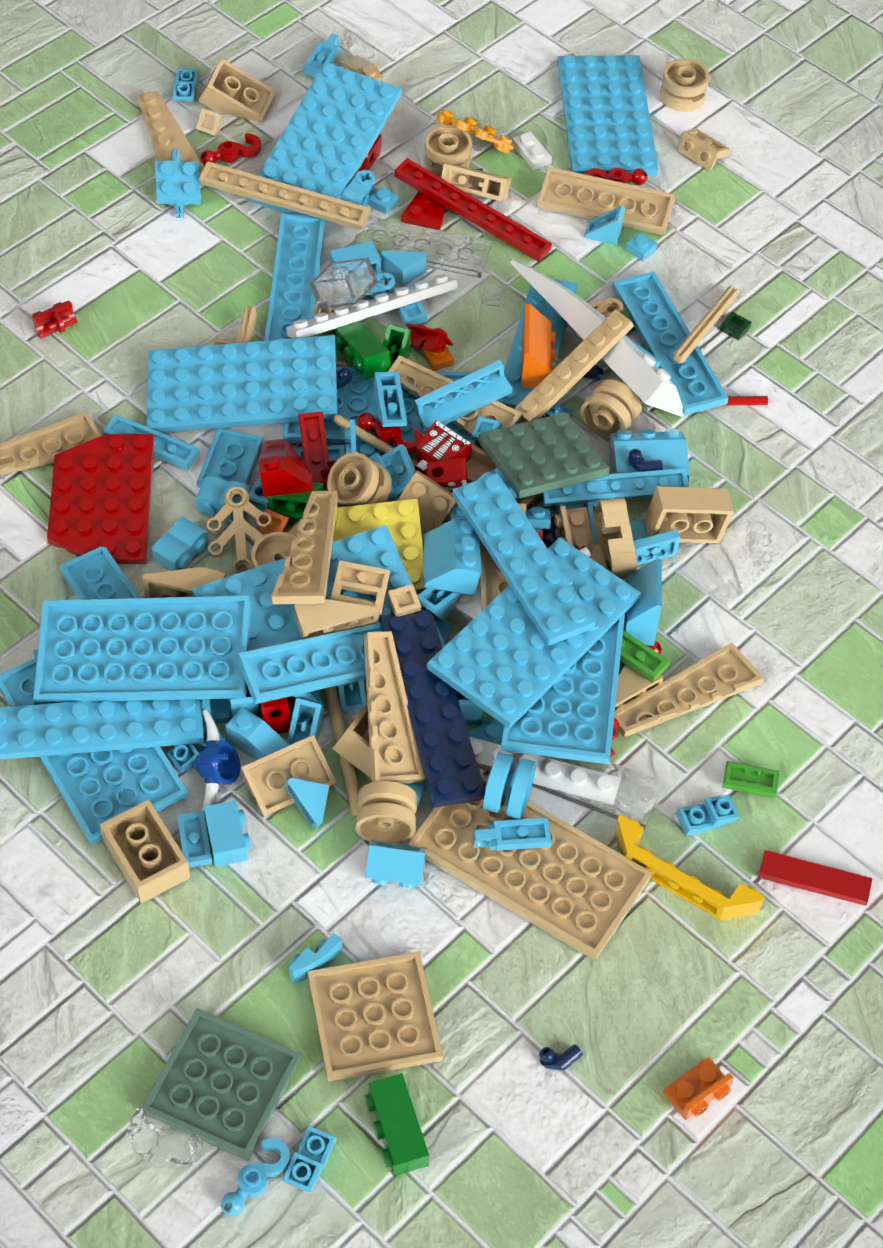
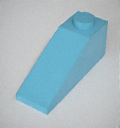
[373,372,407,427]
[226,708,290,760]

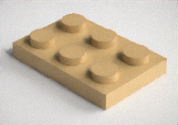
[240,735,337,818]

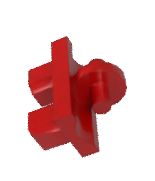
[31,300,78,339]

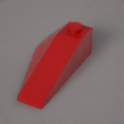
[259,439,313,497]

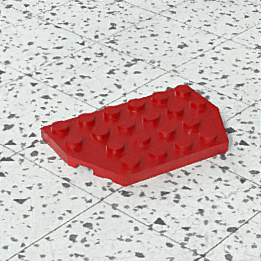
[47,434,155,564]

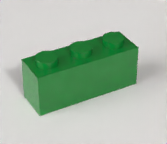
[335,320,391,379]
[364,1073,429,1176]

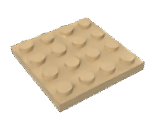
[307,951,443,1082]

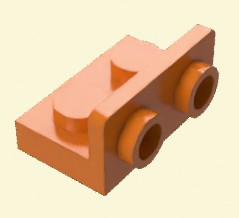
[663,1057,734,1120]

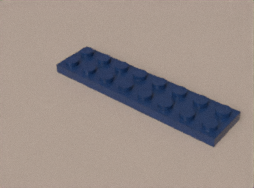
[379,610,485,808]

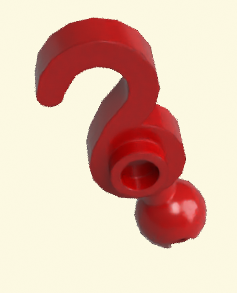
[200,133,261,166]
[585,168,648,185]
[357,412,423,454]

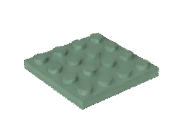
[479,412,609,499]
[141,1008,301,1161]

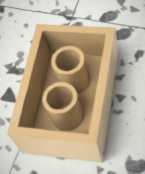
[644,486,734,544]
[99,800,190,904]

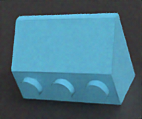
[610,429,689,475]
[423,519,481,595]
[623,558,662,646]

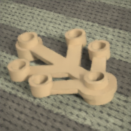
[206,487,272,575]

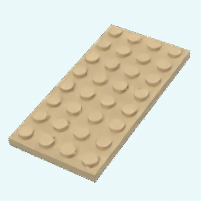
[408,773,653,961]

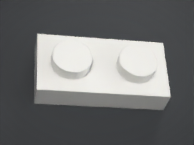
[512,131,552,171]

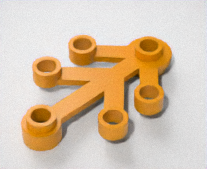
[436,109,514,153]

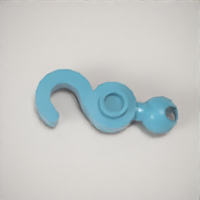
[221,1138,290,1217]

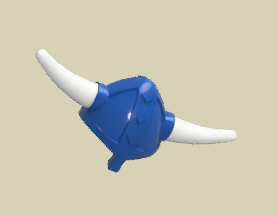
[194,710,241,815]

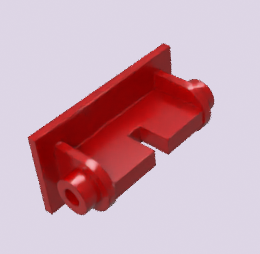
[406,323,453,353]

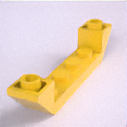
[615,814,764,920]

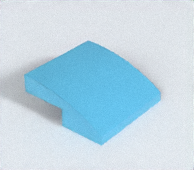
[369,444,416,502]

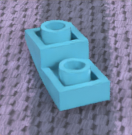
[173,68,199,102]
[166,726,228,773]
[675,795,740,836]
[288,933,342,984]
[282,1126,337,1193]

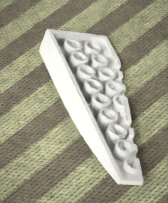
[510,259,684,417]

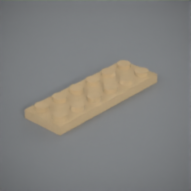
[537,167,676,236]

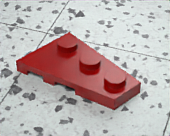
[401,191,445,237]

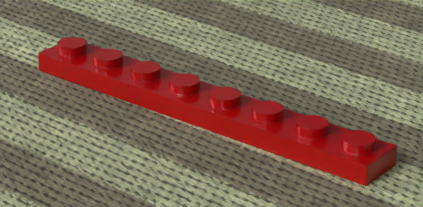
[394,158,552,262]

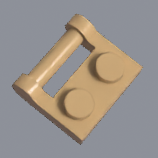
[331,560,390,616]

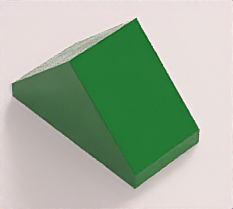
[383,323,411,366]

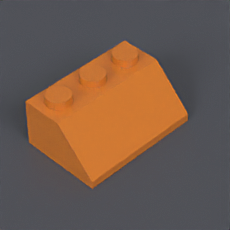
[521,303,556,388]

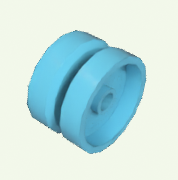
[483,752,537,819]

